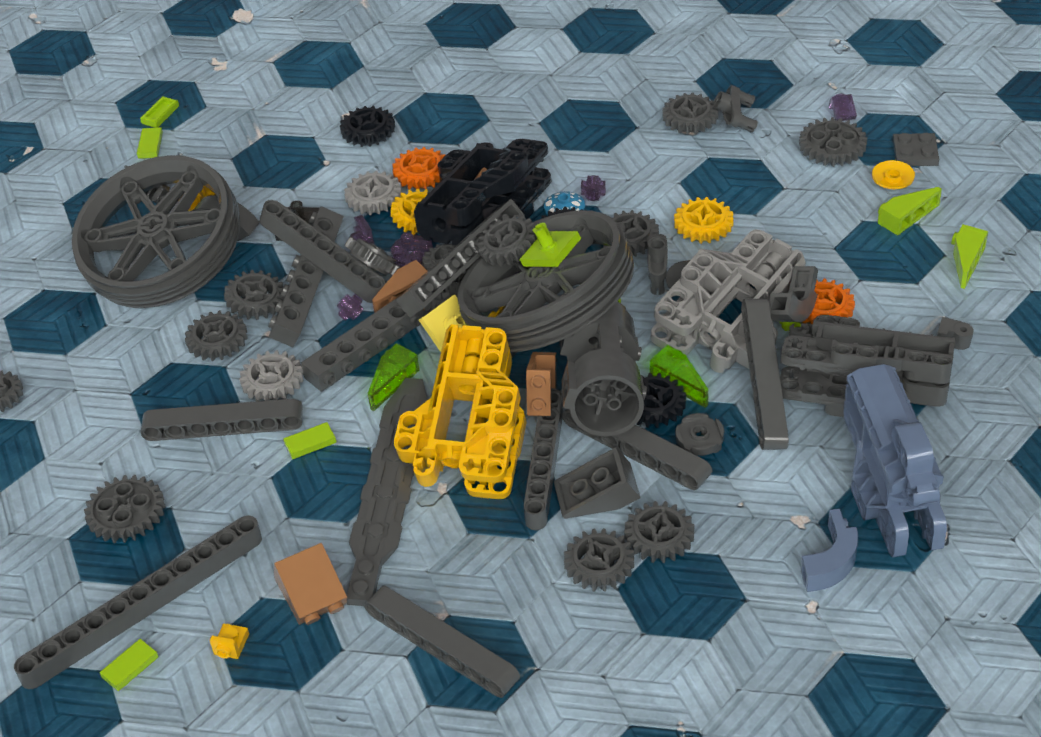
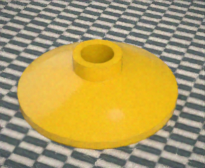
[872,160,915,189]

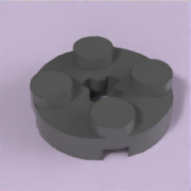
[676,413,724,456]

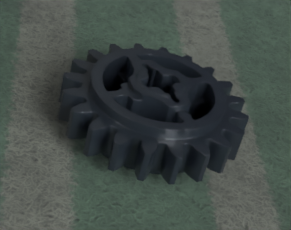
[340,106,395,147]
[637,373,686,428]

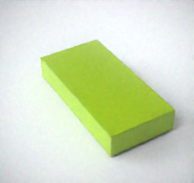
[140,96,179,128]
[137,127,163,159]
[283,422,337,460]
[99,639,159,691]

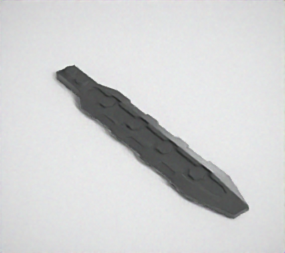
[347,378,427,606]

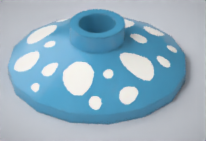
[544,191,585,215]

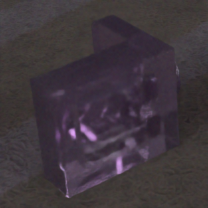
[829,93,857,121]
[350,215,374,244]

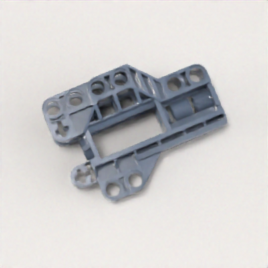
[844,364,947,557]

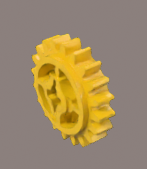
[390,189,428,235]
[674,197,734,244]

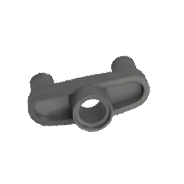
[713,85,758,132]
[647,234,668,295]

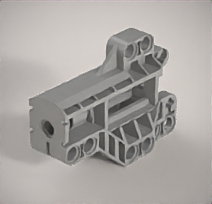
[650,229,806,373]

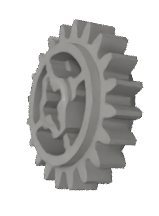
[344,171,402,215]
[239,350,304,401]

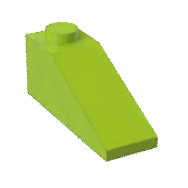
[878,187,942,235]
[951,224,988,289]

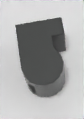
[937,317,974,350]

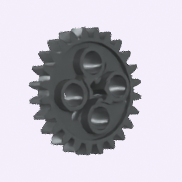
[799,117,867,167]
[84,475,165,543]

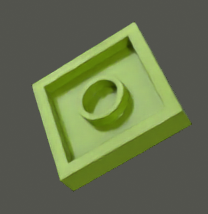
[520,223,581,267]

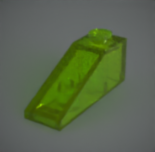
[367,343,420,411]
[650,345,708,408]

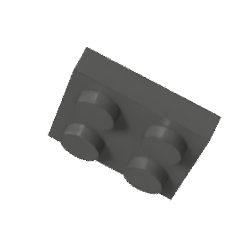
[892,133,939,166]

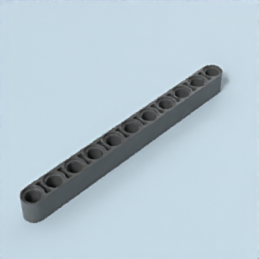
[14,515,262,689]

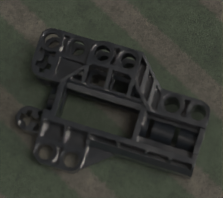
[414,139,552,246]

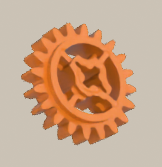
[392,147,446,190]
[802,278,855,324]

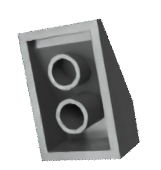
[554,447,641,519]

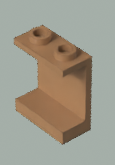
[526,352,556,416]

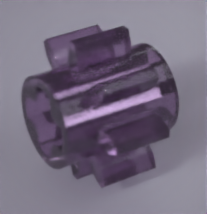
[581,175,606,201]
[336,293,364,321]

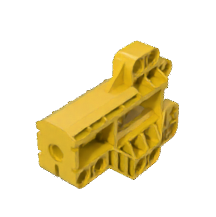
[394,324,527,499]

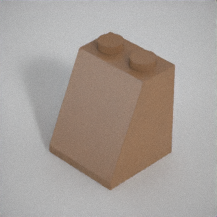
[274,543,347,625]

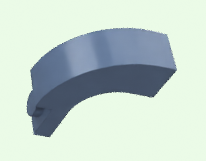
[801,509,858,592]

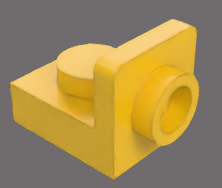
[209,623,249,659]

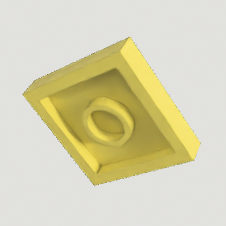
[419,294,467,352]

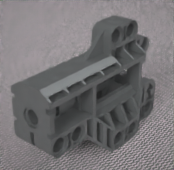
[780,315,955,417]

